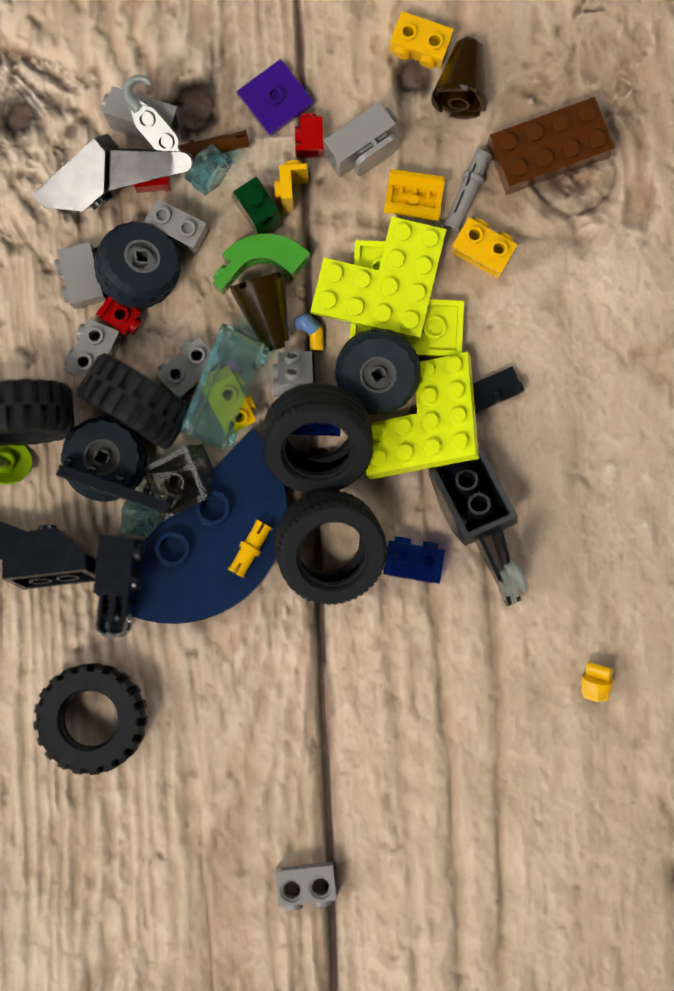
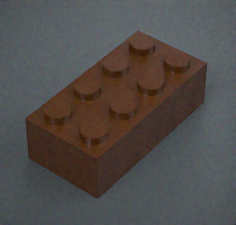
[487,97,615,195]

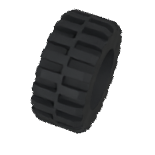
[78,353,191,450]
[0,379,75,446]
[33,663,148,775]

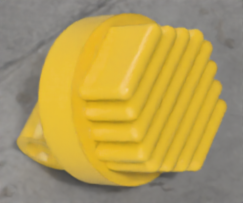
[581,661,614,702]

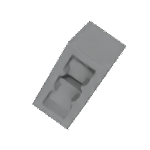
[143,198,209,255]
[275,861,337,910]

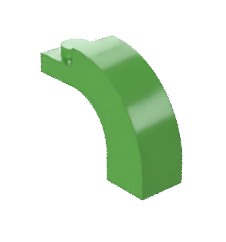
[213,234,310,296]

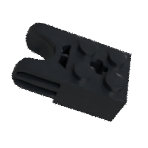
[93,534,146,638]

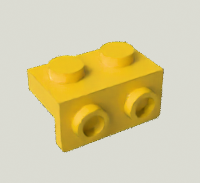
[274,160,309,213]
[384,169,445,221]

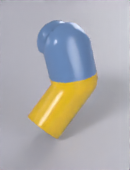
[294,313,323,352]

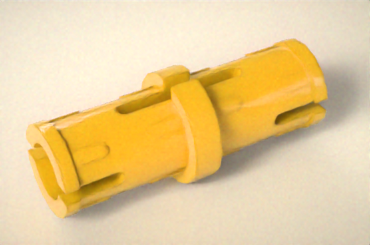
[228,519,272,578]

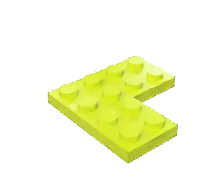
[310,217,446,340]
[350,240,464,357]
[366,352,479,480]

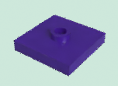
[236,59,314,137]

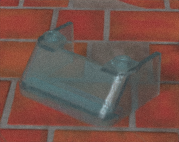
[181,323,269,454]

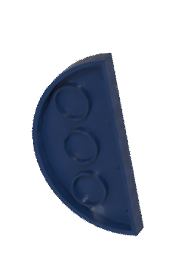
[95,428,288,624]

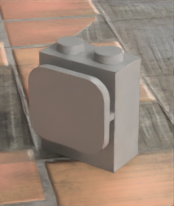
[323,101,399,178]

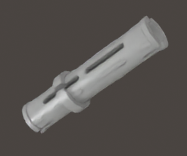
[443,149,492,233]

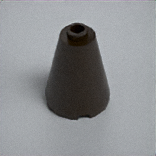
[431,37,487,119]
[230,271,289,352]

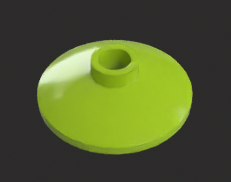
[0,445,32,485]

